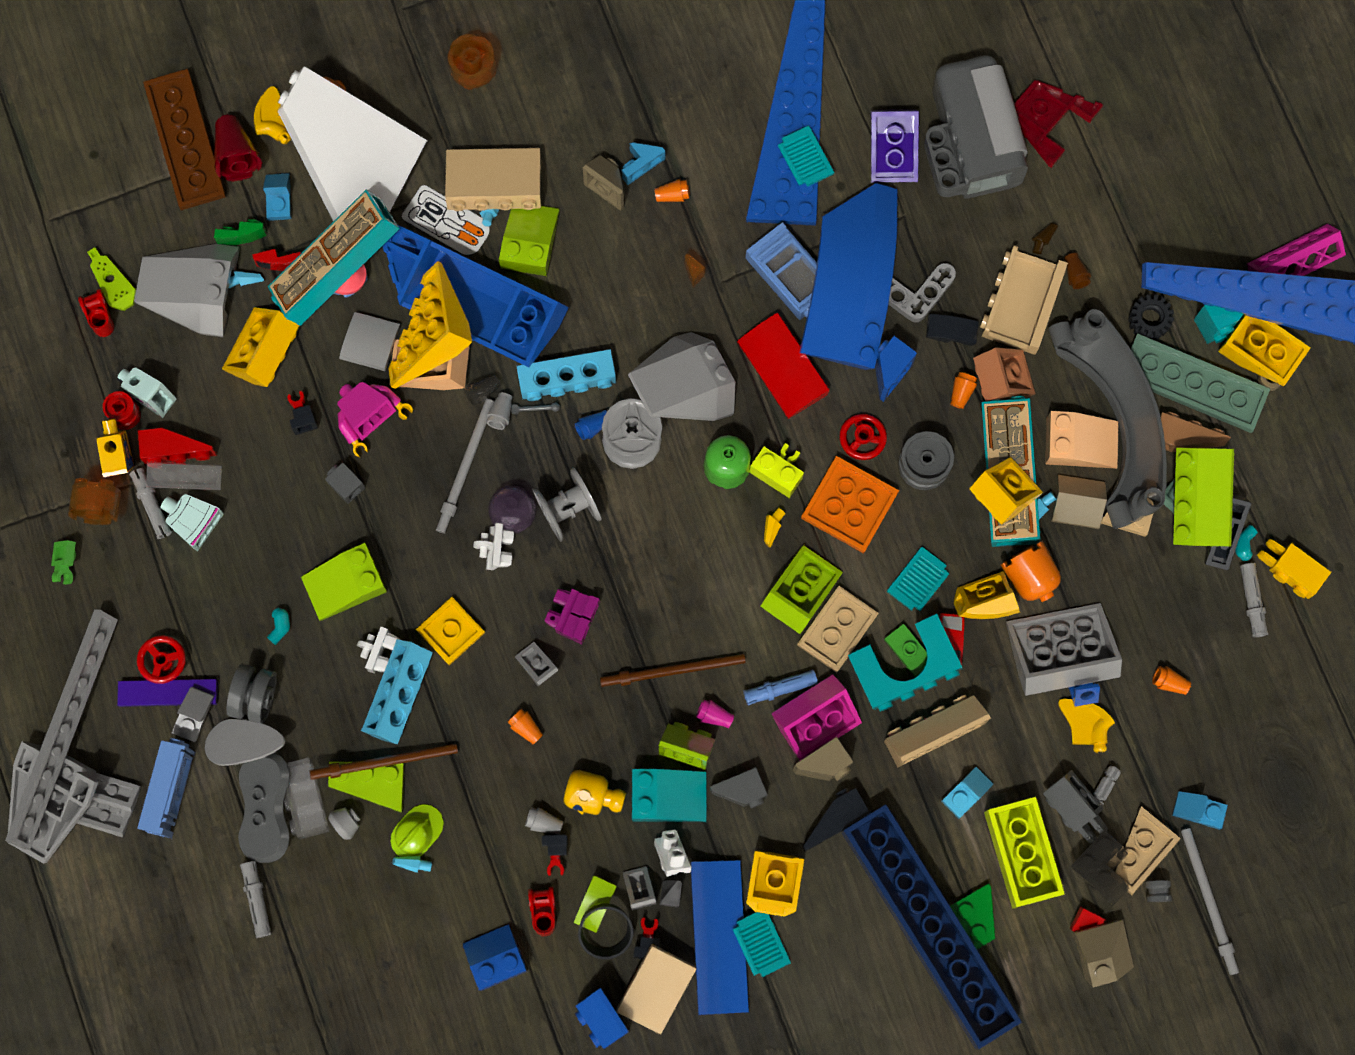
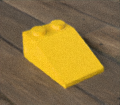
[1218,314,1310,386]

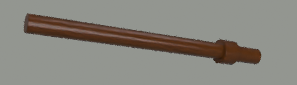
[600,654,746,687]
[309,744,458,780]

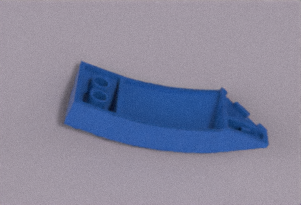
[383,225,569,367]

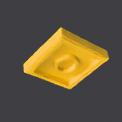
[416,597,485,666]

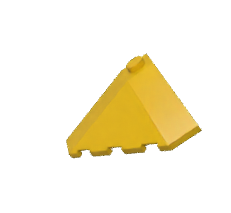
[389,261,472,389]

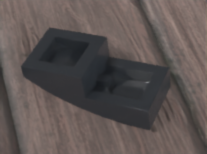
[926,314,979,346]

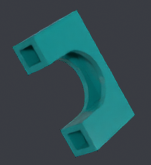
[848,614,963,712]

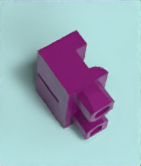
[545,589,600,645]

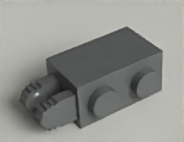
[1043,770,1108,843]

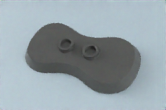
[238,753,289,863]

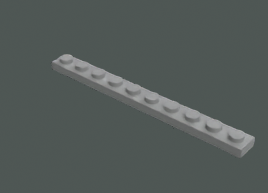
[5,610,118,850]

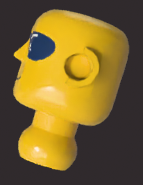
[564,770,626,815]

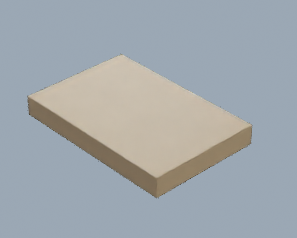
[797,586,879,673]
[616,944,696,1034]

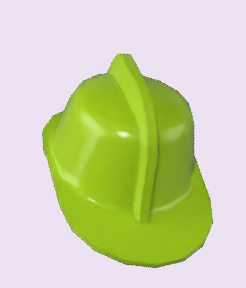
[391,804,444,857]

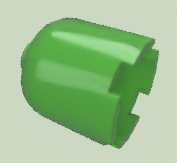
[703,435,751,489]

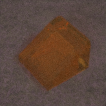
[684,254,705,287]

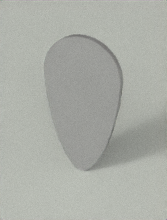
[205,719,285,766]

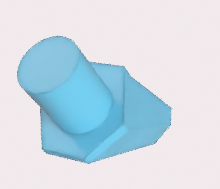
[480,209,499,226]
[228,271,265,289]
[1037,492,1056,519]
[392,856,432,872]

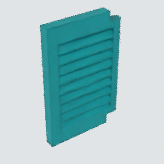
[778,126,834,187]
[887,547,949,611]
[733,912,791,977]

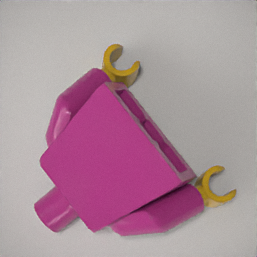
[337,382,413,458]

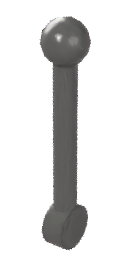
[511,402,560,415]

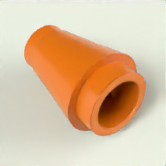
[655,179,690,202]
[950,372,977,409]
[1152,666,1191,695]
[508,708,543,745]

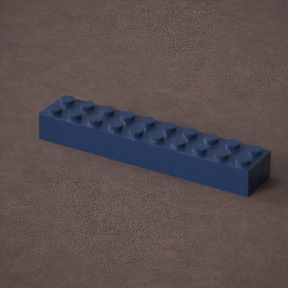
[842,805,1022,1049]

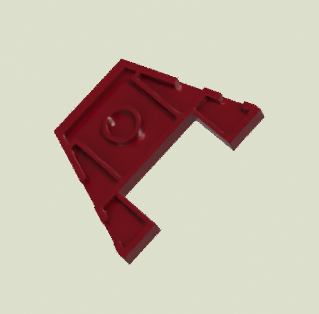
[1014,80,1103,168]

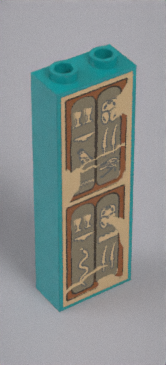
[268,189,400,326]
[982,396,1040,547]

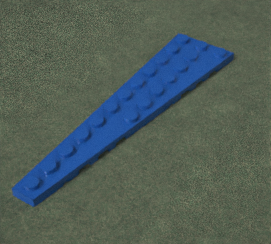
[746,0,825,226]
[1141,262,1355,345]

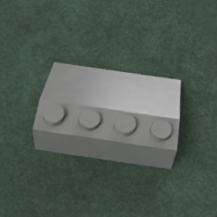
[1006,603,1122,696]

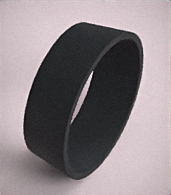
[578,903,633,959]

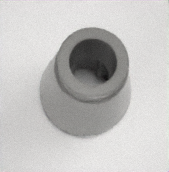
[486,392,512,430]
[525,807,563,835]

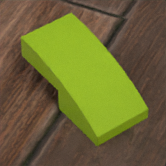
[574,876,617,933]

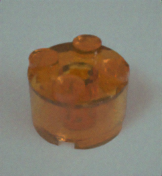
[448,34,496,90]
[68,478,121,525]

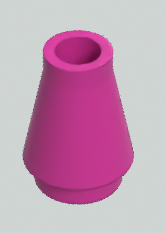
[696,699,734,729]

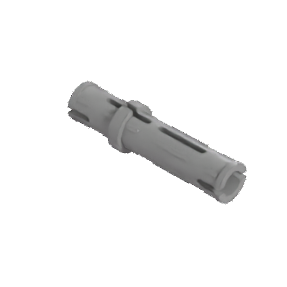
[129,468,172,539]
[1240,563,1268,637]
[240,861,272,938]

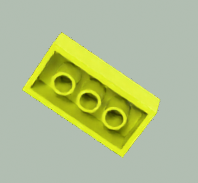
[984,797,1065,909]

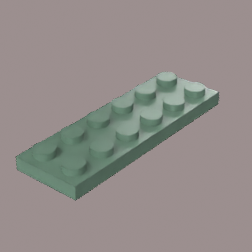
[1130,334,1270,433]

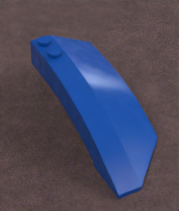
[799,183,897,370]

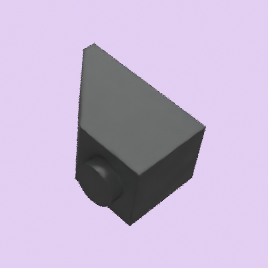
[710,768,767,809]

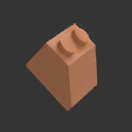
[973,348,1035,402]

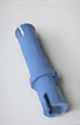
[743,670,818,706]

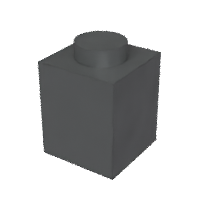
[325,463,365,504]

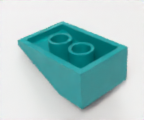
[1194,305,1243,344]
[632,769,706,822]

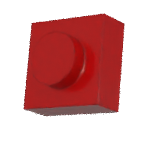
[1070,906,1105,932]

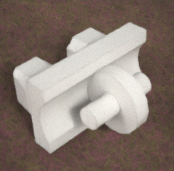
[473,523,514,570]
[357,627,400,674]
[654,830,691,876]

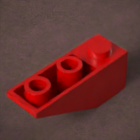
[138,428,217,466]

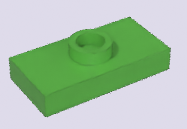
[884,624,927,677]

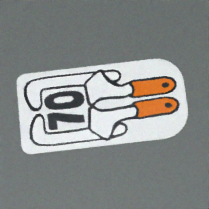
[402,185,489,255]

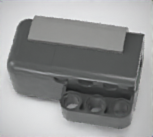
[924,55,1028,198]

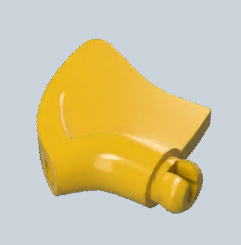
[254,86,291,144]
[1058,699,1115,753]

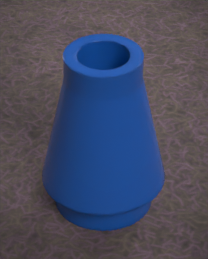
[575,410,607,440]

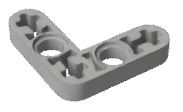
[888,263,956,322]

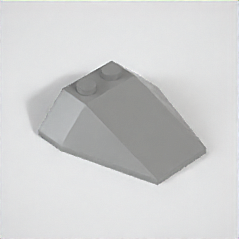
[134,244,240,337]
[628,332,735,421]
[7,741,98,863]

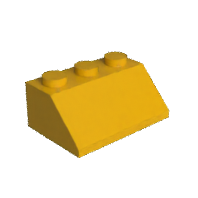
[222,307,299,387]

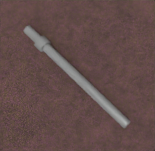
[436,399,494,534]
[1181,828,1240,975]

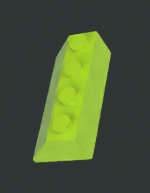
[1173,448,1234,546]

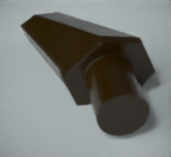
[1032,224,1058,255]

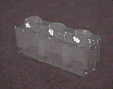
[146,461,222,490]
[284,757,330,839]

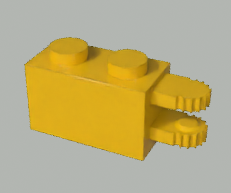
[1257,539,1331,599]

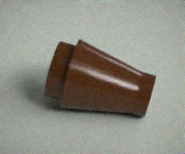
[1064,253,1091,289]

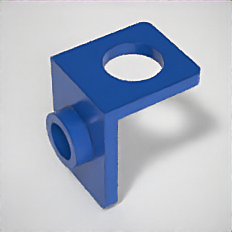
[1068,683,1100,707]

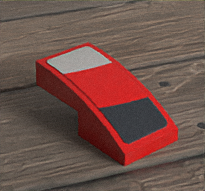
[252,249,301,271]
[939,614,964,665]

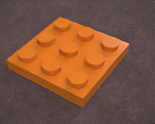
[801,456,899,553]

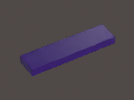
[117,679,218,707]

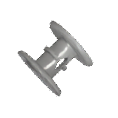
[602,398,662,469]
[532,467,601,542]

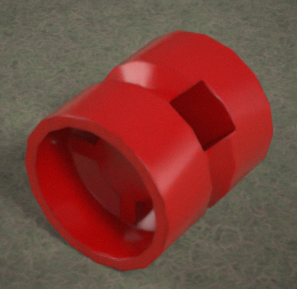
[103,391,141,430]

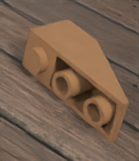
[1160,412,1231,452]

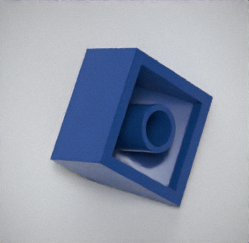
[875,336,917,402]
[463,924,527,991]
[575,988,629,1049]

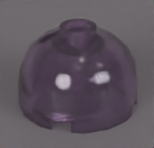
[488,486,536,534]

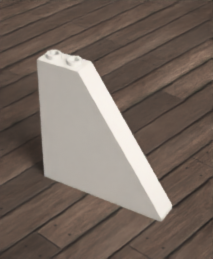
[278,66,427,221]

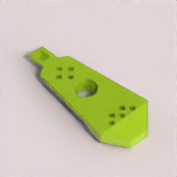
[87,247,136,311]

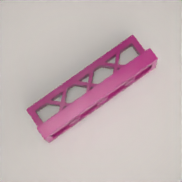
[1247,224,1346,276]

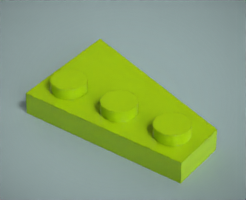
[328,762,404,813]

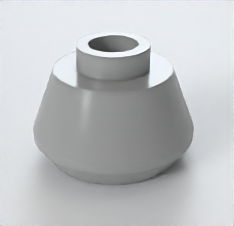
[328,807,360,840]

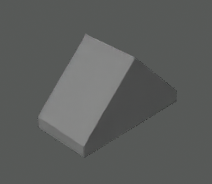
[623,866,656,910]

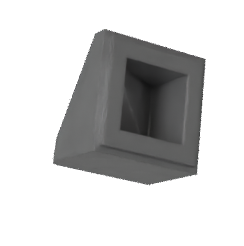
[660,880,682,908]

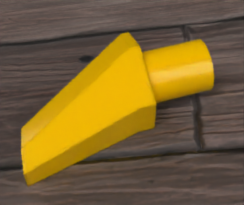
[764,508,785,547]

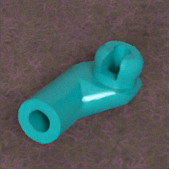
[1235,525,1258,561]
[267,608,290,645]

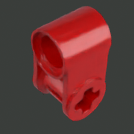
[78,289,115,337]
[528,887,556,937]

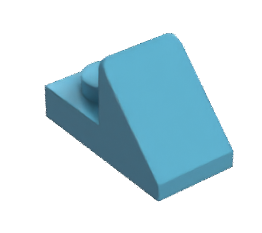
[941,767,993,819]

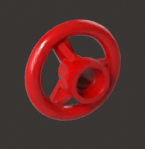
[839,414,887,460]
[137,635,186,684]

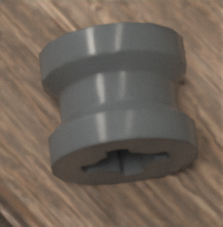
[1145,881,1172,902]

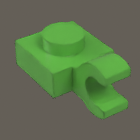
[51,540,76,585]

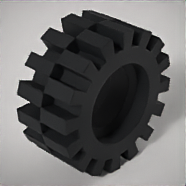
[1128,295,1174,340]

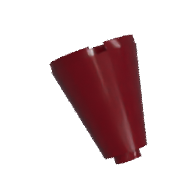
[215,114,262,181]

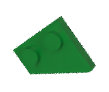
[950,884,995,949]

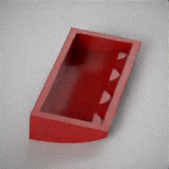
[737,313,829,419]

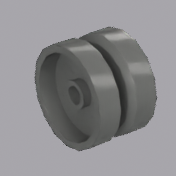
[898,431,954,491]
[226,663,277,724]

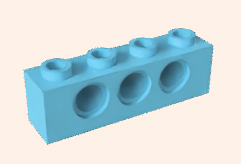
[517,349,616,401]
[361,639,432,744]

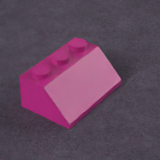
[771,675,862,761]

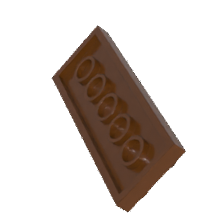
[143,69,226,210]

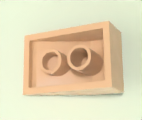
[389,340,469,390]
[1045,411,1118,469]

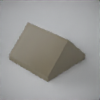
[1051,475,1107,529]

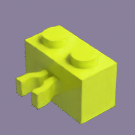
[750,443,804,498]

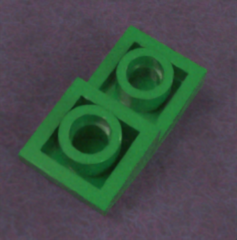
[214,219,267,246]

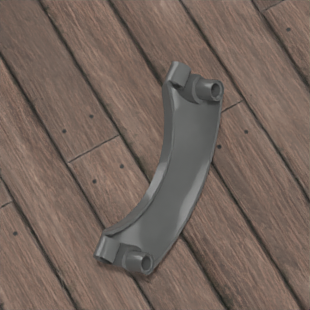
[1048,309,1167,529]

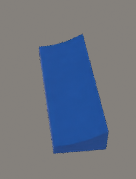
[691,860,749,1015]

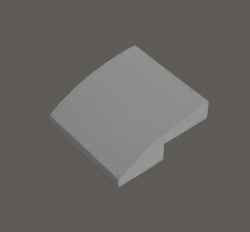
[339,312,400,371]
[77,773,140,837]

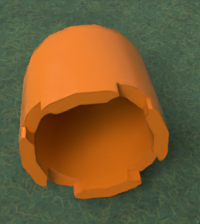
[1000,541,1061,602]

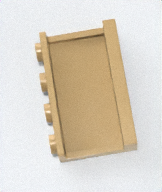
[445,148,541,211]
[980,245,1068,355]

